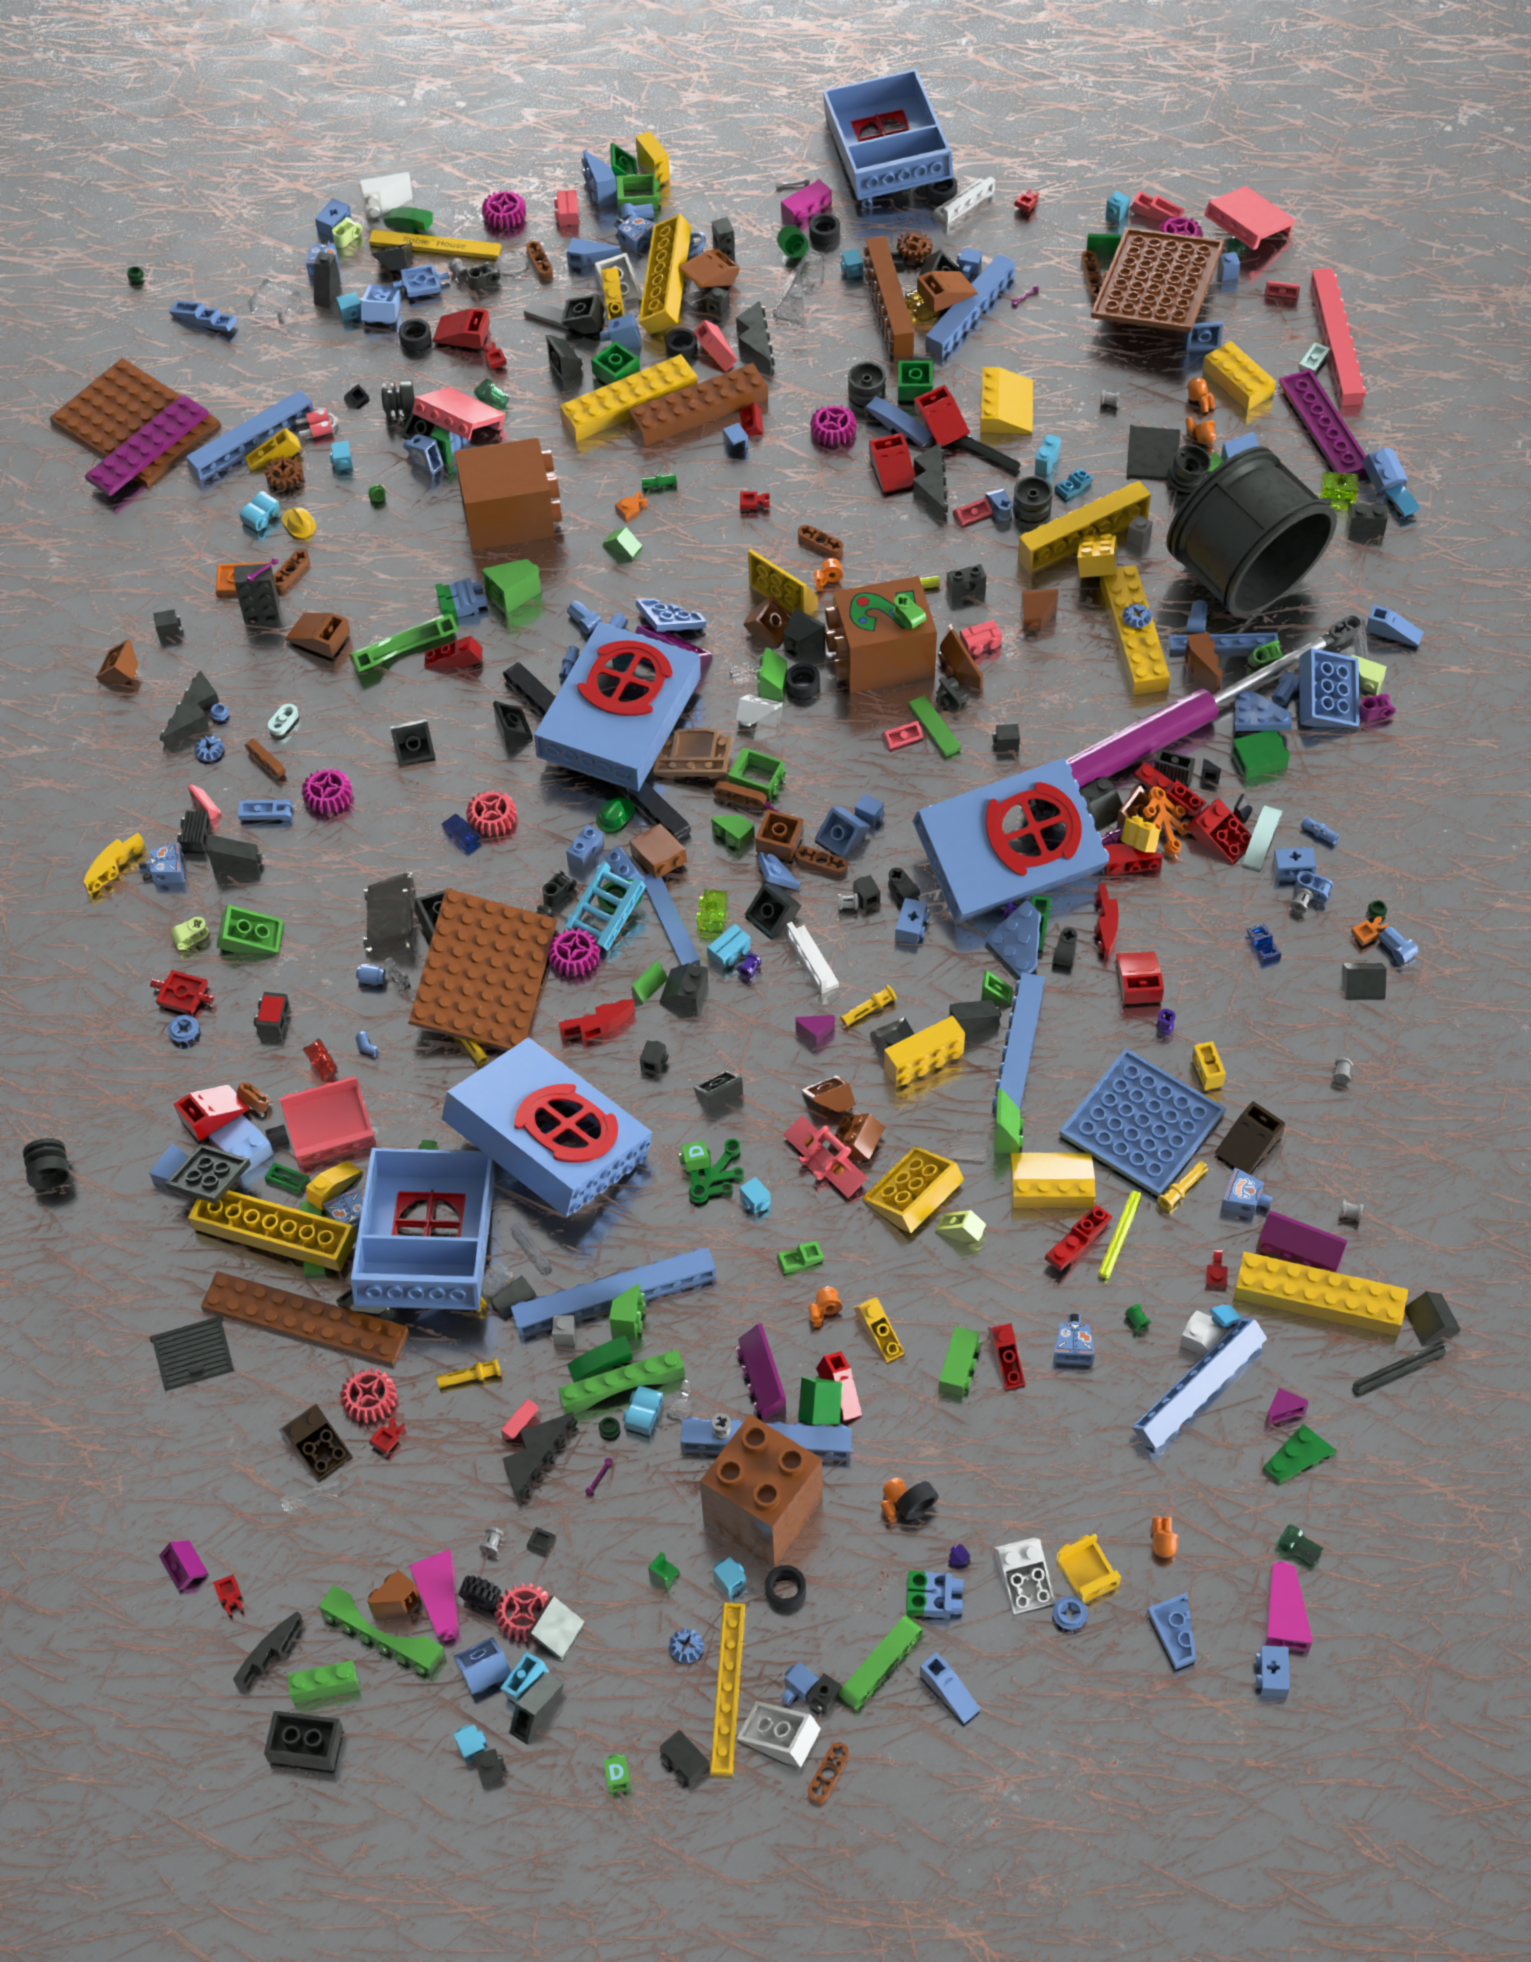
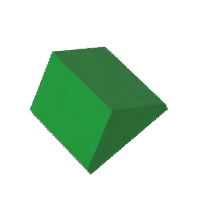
[610,142,637,184]
[1086,234,1121,255]
[798,1376,843,1425]

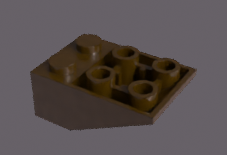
[1215,1101,1286,1174]
[278,1404,352,1481]

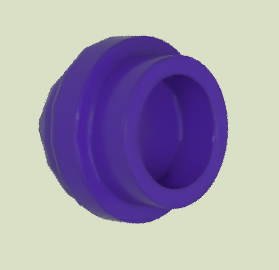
[948,1543,971,1565]

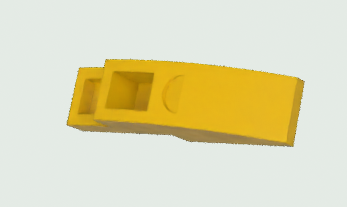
[601,268,625,322]
[83,832,145,895]

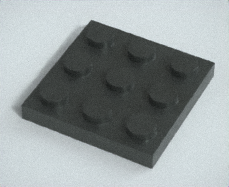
[165,1144,251,1204]

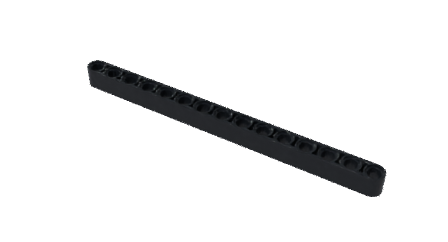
[503,662,691,841]

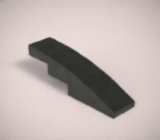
[233,1611,303,1690]

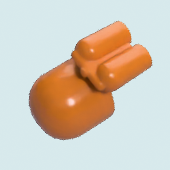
[1187,378,1215,413]
[1185,417,1216,445]
[814,558,843,591]
[808,1287,843,1327]
[881,1478,908,1523]
[1151,1516,1178,1558]

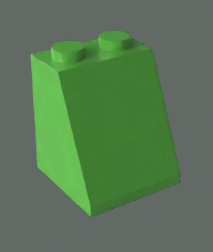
[482,559,541,614]

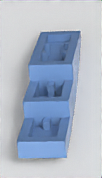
[169,300,237,332]
[865,396,931,448]

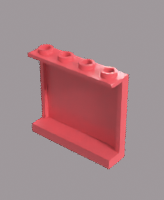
[1204,186,1295,250]
[412,387,506,440]
[279,1076,376,1167]

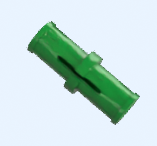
[641,473,677,489]

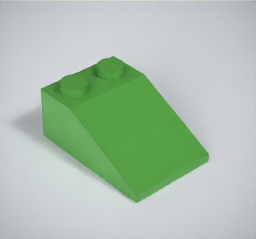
[216,905,283,954]
[994,1088,1024,1154]

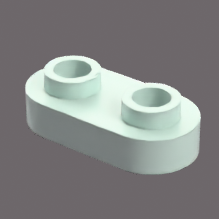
[268,704,298,736]

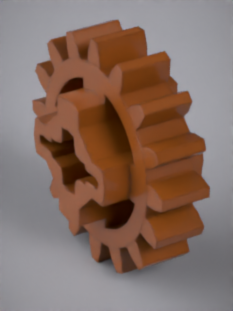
[896,231,933,261]
[265,456,303,490]

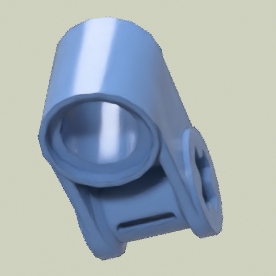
[985,488,1013,522]
[1294,871,1333,903]

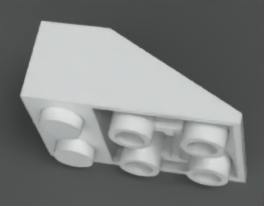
[994,1537,1055,1614]

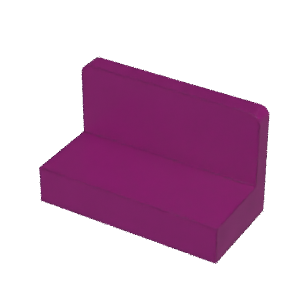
[159,1540,208,1590]

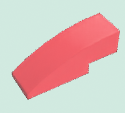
[1129,190,1185,221]

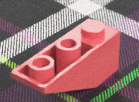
[693,320,737,372]

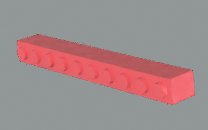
[1311,268,1366,406]

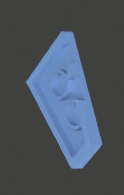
[1147,1593,1196,1669]

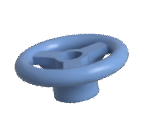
[687,232,706,259]

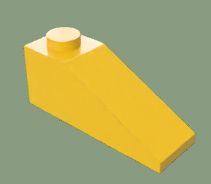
[245,428,302,471]
[306,1160,363,1211]

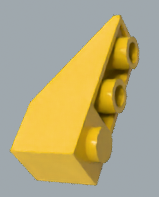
[853,1297,905,1363]

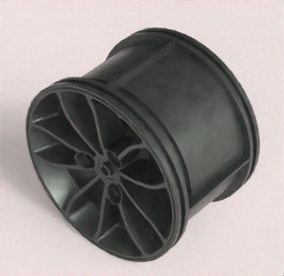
[1166,446,1337,617]

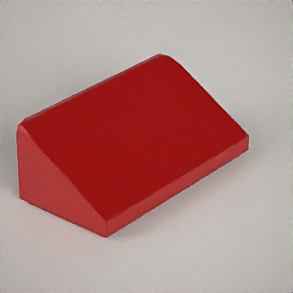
[740,402,764,436]

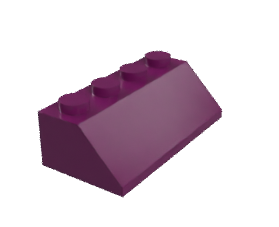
[635,625,713,671]
[1256,1210,1348,1273]
[736,1323,786,1421]

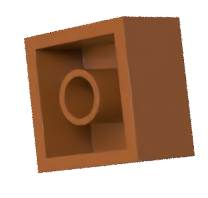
[755,809,804,861]

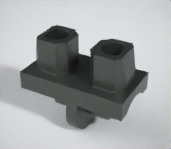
[936,677,968,712]

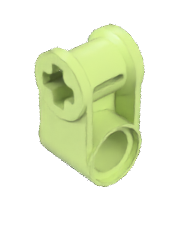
[332,218,363,248]
[170,917,209,950]

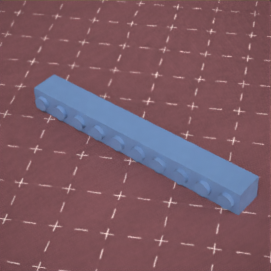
[511,1247,716,1337]

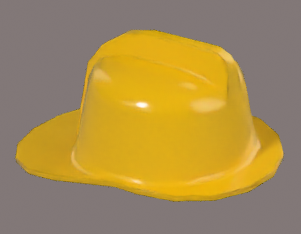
[281,507,316,538]

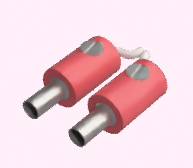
[295,409,338,438]

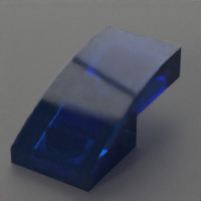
[441,813,481,848]
[1247,923,1281,964]

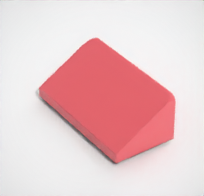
[1265,281,1300,299]
[953,497,993,526]
[881,721,924,749]
[188,784,221,820]
[501,1399,539,1440]

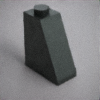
[314,251,340,307]
[207,835,262,872]
[949,1000,1002,1037]
[509,1672,564,1743]

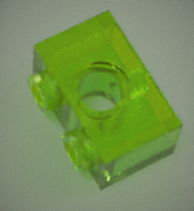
[1320,472,1358,502]
[696,889,728,934]

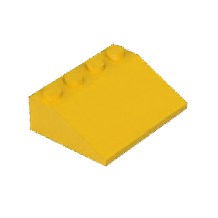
[980,367,1033,434]
[748,549,818,616]
[862,1146,964,1233]
[1011,1153,1095,1208]

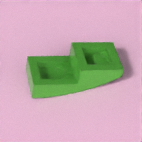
[777,1241,824,1274]

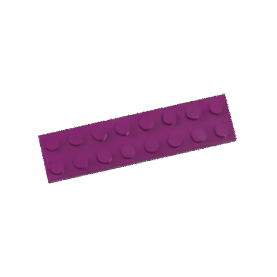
[1279,369,1366,480]
[84,394,209,496]

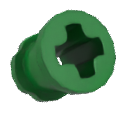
[1125,1304,1151,1332]

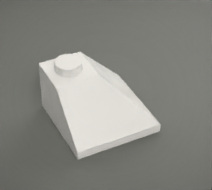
[735,695,783,726]
[1180,1310,1234,1356]

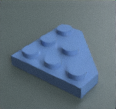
[636,599,707,632]
[1235,691,1292,731]
[985,900,1041,977]

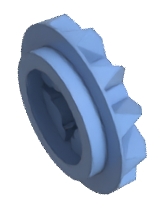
[1122,603,1152,628]
[194,735,224,761]
[168,1015,199,1043]
[1053,1596,1088,1631]
[669,1628,704,1663]

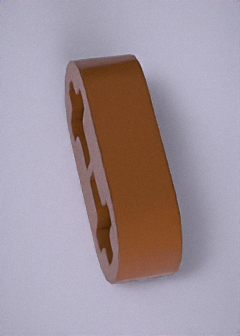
[236,1082,270,1112]

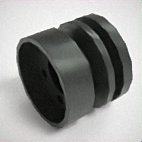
[381,380,415,419]
[1167,445,1211,493]
[22,1138,70,1190]

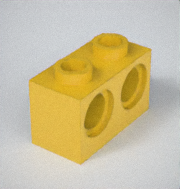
[1192,1041,1226,1091]

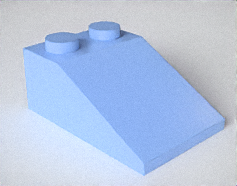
[361,284,402,324]
[207,1114,274,1177]

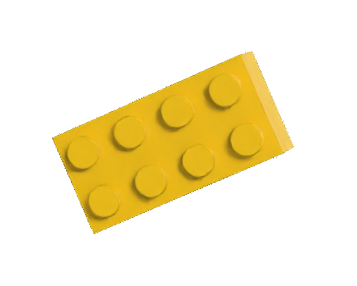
[1203,341,1276,411]
[884,1015,965,1087]

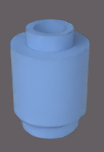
[356,964,386,986]

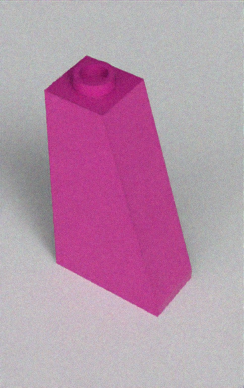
[409,1549,459,1641]
[1265,1561,1312,1651]

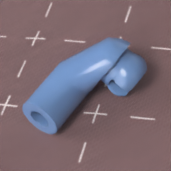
[355,1031,378,1056]

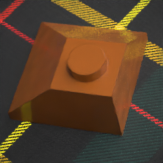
[1020,589,1059,631]
[743,595,791,646]
[96,639,139,685]
[801,1076,856,1113]

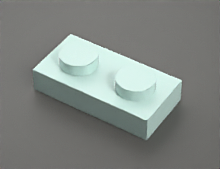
[1298,342,1330,374]

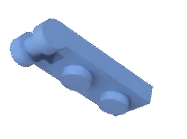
[238,800,292,821]

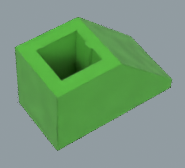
[711,815,755,850]

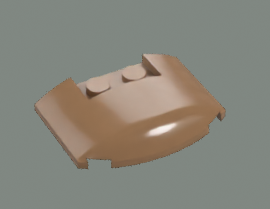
[653,728,732,780]

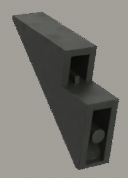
[736,301,775,372]
[913,443,948,519]
[160,670,219,748]
[503,1412,578,1502]

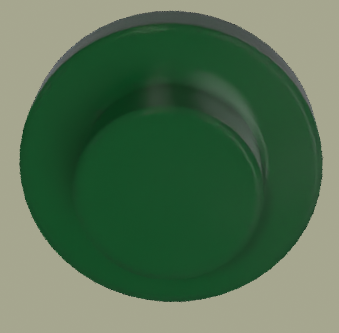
[127,266,144,282]
[1367,900,1387,918]
[599,1417,620,1438]

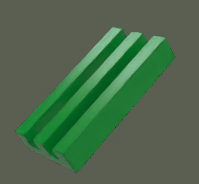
[264,1162,310,1196]

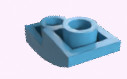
[1054,468,1094,500]
[1385,483,1420,517]
[1209,1304,1242,1329]

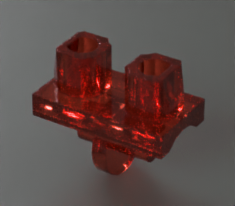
[303,1038,338,1079]

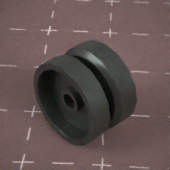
[848,362,886,406]
[1013,476,1052,522]

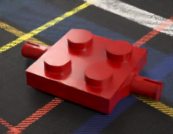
[150,970,214,1015]

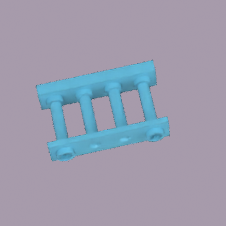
[565,861,646,952]

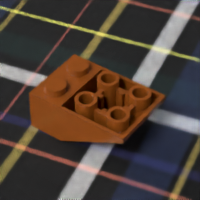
[679,249,740,288]
[917,271,978,313]
[285,613,350,658]
[1184,633,1222,695]

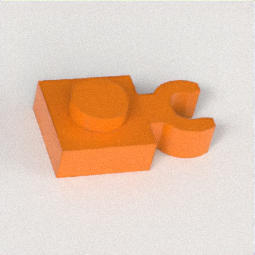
[615,491,647,519]
[1351,916,1388,946]

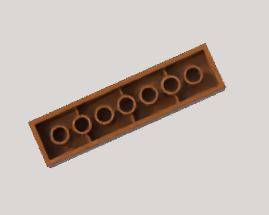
[863,236,914,359]
[629,363,768,447]

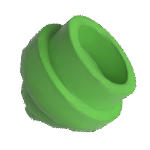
[368,484,386,502]
[418,1140,439,1150]

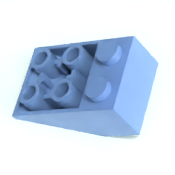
[581,150,618,207]

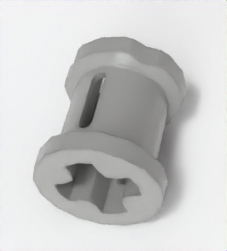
[448,258,469,281]
[1100,389,1120,408]
[1290,888,1313,913]
[838,893,858,911]
[1333,1057,1353,1083]
[1339,1200,1363,1222]
[712,1413,731,1439]
[479,1527,504,1555]

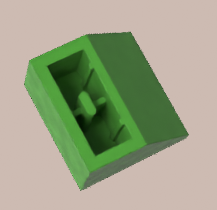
[757,647,787,701]
[609,1284,646,1340]

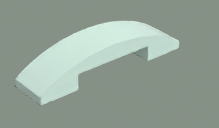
[1242,805,1282,871]

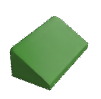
[631,961,668,1003]

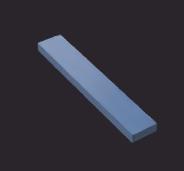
[1168,633,1278,654]
[643,874,700,965]

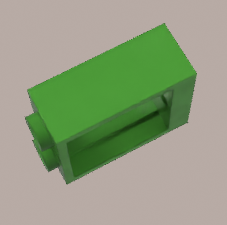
[616,174,661,211]
[728,747,786,800]

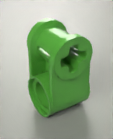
[893,594,926,630]
[1248,640,1285,668]

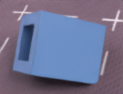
[723,423,748,449]

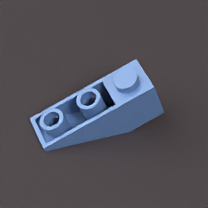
[566,238,620,266]
[1366,605,1423,647]
[920,1652,981,1724]

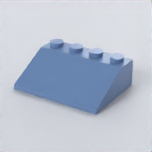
[1299,648,1360,728]

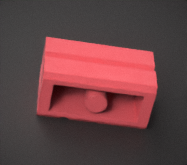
[554,190,579,226]
[960,620,1002,655]

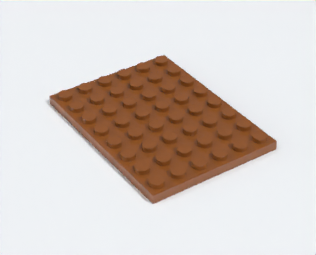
[1091,227,1224,333]
[49,358,221,486]
[408,888,557,1051]

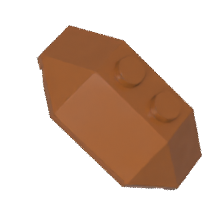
[938,625,984,689]

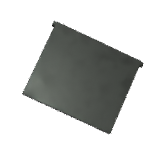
[1126,425,1180,479]
[150,1316,234,1390]

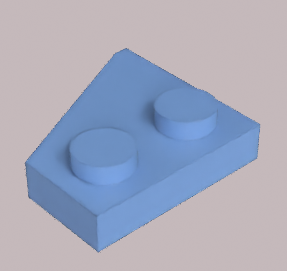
[757,852,801,890]

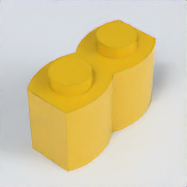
[1121,816,1160,852]

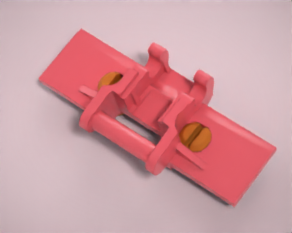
[783,1115,868,1198]

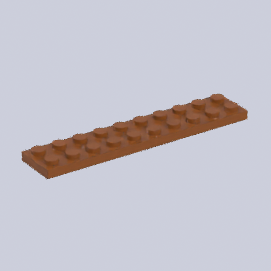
[201,1271,408,1366]

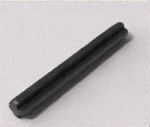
[955,435,1021,472]
[1353,1342,1447,1393]

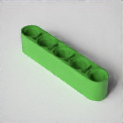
[838,1615,924,1710]

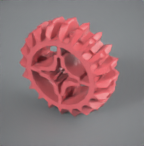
[466,790,517,837]
[340,1367,397,1424]
[495,1582,548,1642]

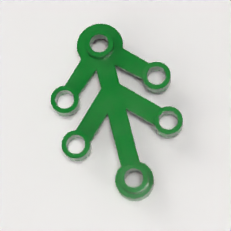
[688,1139,744,1203]

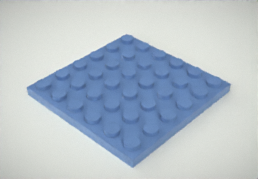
[1059,1048,1226,1197]

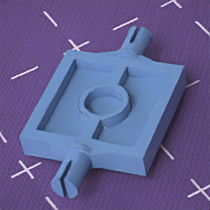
[392,264,449,298]

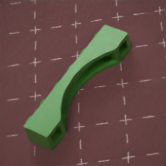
[349,613,458,672]
[558,1349,685,1414]
[319,1585,445,1676]

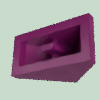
[795,1015,835,1046]
[1266,1388,1309,1425]

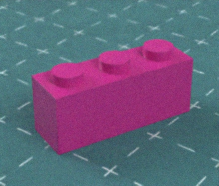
[781,179,832,224]

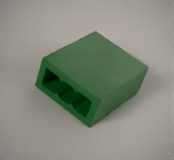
[1231,731,1290,779]

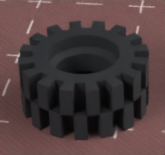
[458,1575,501,1610]

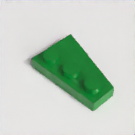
[1262,1424,1337,1483]

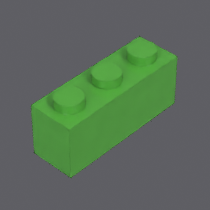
[938,1326,982,1396]
[287,1660,359,1704]

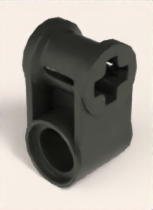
[467,262,501,290]
[888,867,921,905]
[542,871,577,907]
[1052,928,1077,967]

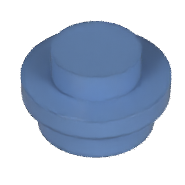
[210,703,229,721]

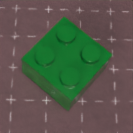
[591,341,640,385]
[898,361,933,400]

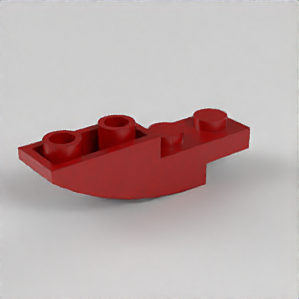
[1133,761,1207,817]
[1094,884,1119,960]
[558,999,635,1041]
[1044,1204,1112,1271]

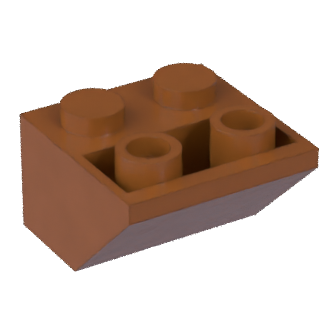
[828,1113,885,1161]
[367,1569,422,1619]

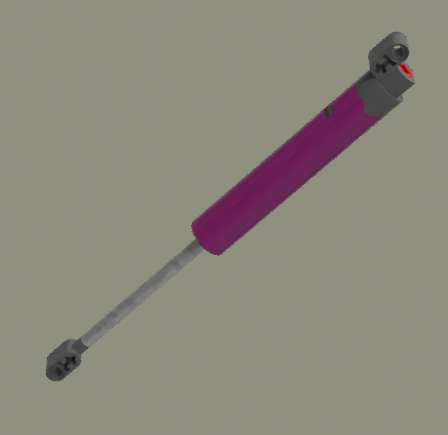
[1022,615,1361,828]

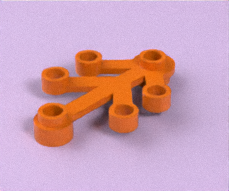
[1143,787,1190,856]

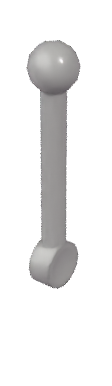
[776,179,810,189]

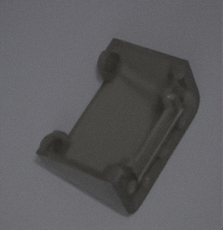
[363,872,416,956]

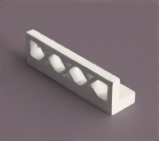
[934,176,995,224]
[787,922,839,994]

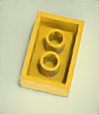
[1077,534,1118,578]

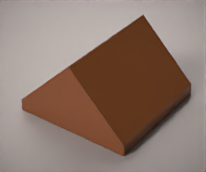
[1117,785,1159,828]

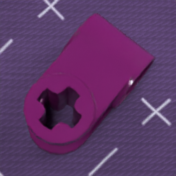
[1359,693,1396,721]

